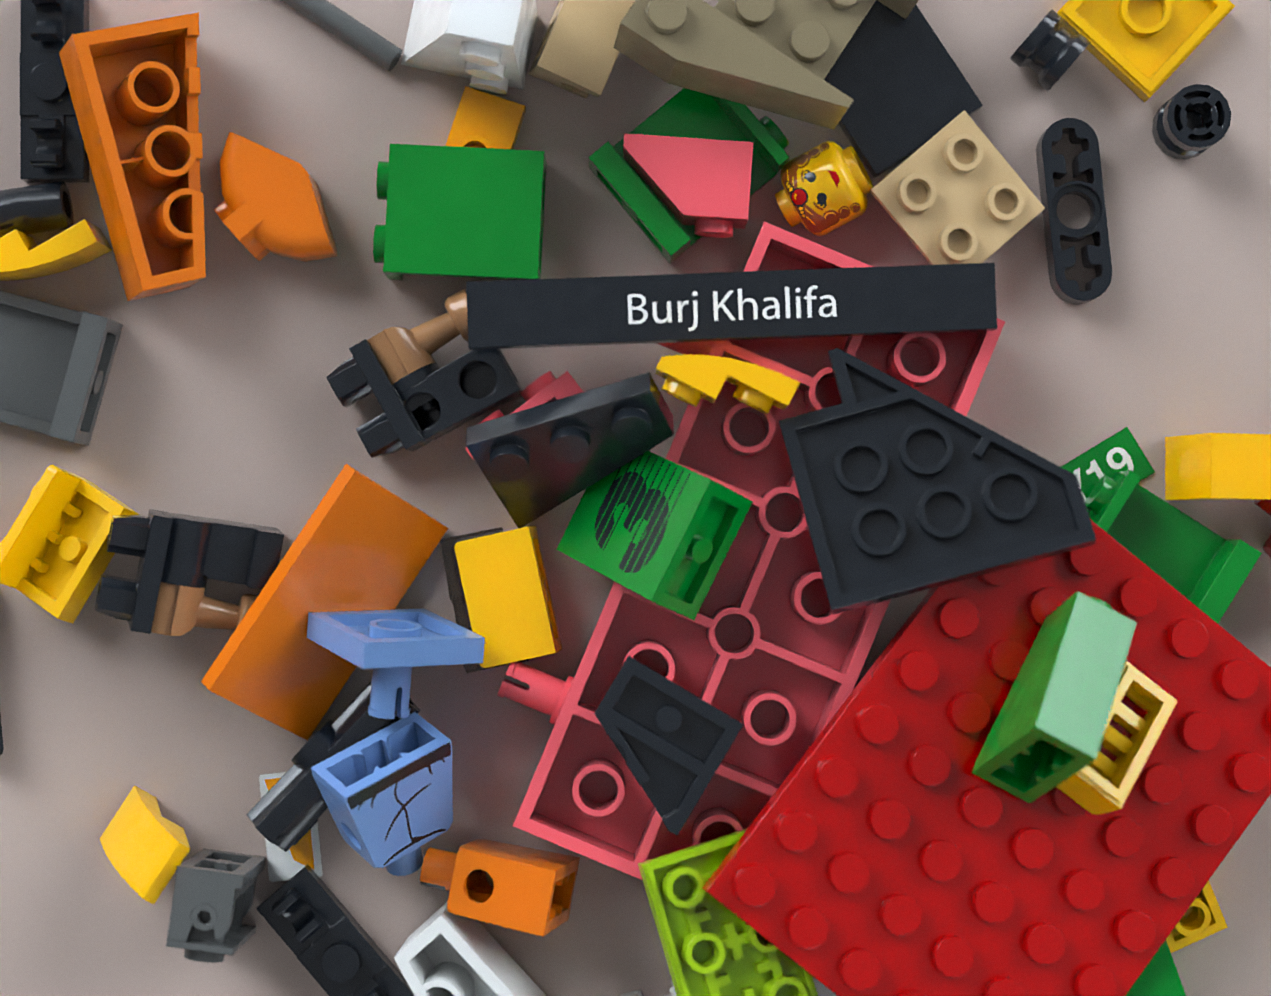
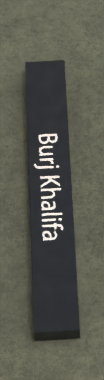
[466,263,997,350]

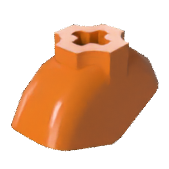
[214,132,338,262]

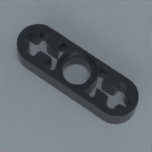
[1036,118,1112,304]

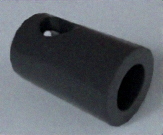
[0,181,74,238]

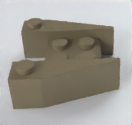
[614,0,919,130]

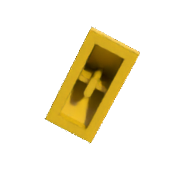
[1165,433,1271,501]

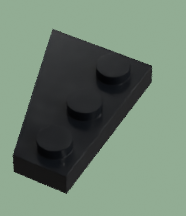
[466,372,674,529]

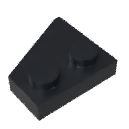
[594,655,743,836]

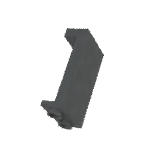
[0,290,123,446]

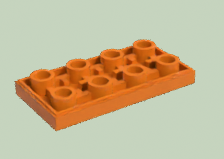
[201,464,448,741]

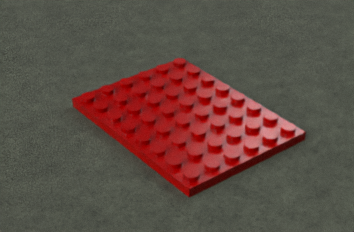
[702,519,1271,996]

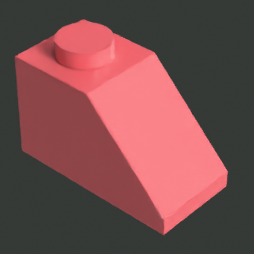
[623,133,753,238]

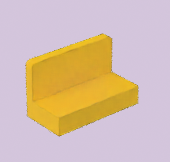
[454,526,563,668]

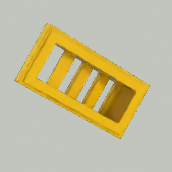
[1056,661,1178,815]

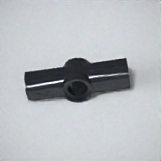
[246,681,421,852]

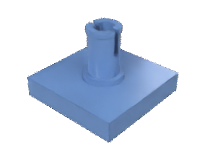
[306,608,485,719]

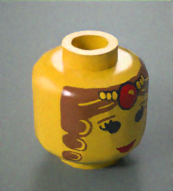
[775,141,874,236]

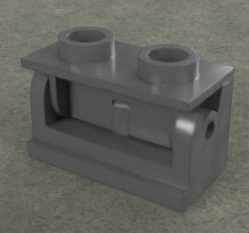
[166,848,266,963]

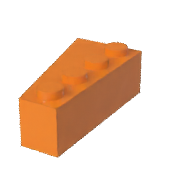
[59,12,206,301]

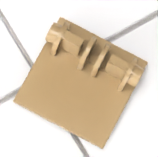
[870,110,1045,265]

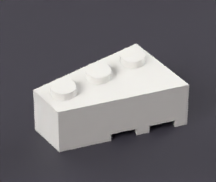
[401,0,538,94]

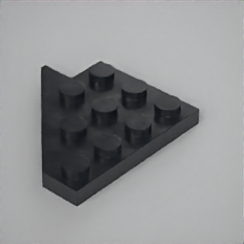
[779,348,1096,615]

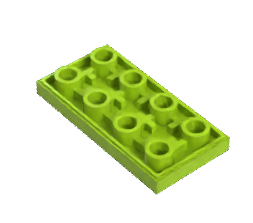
[638,828,818,996]

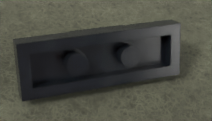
[20,0,89,183]
[256,864,414,996]

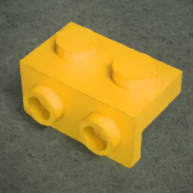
[0,465,139,624]

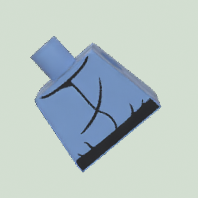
[311,712,453,876]

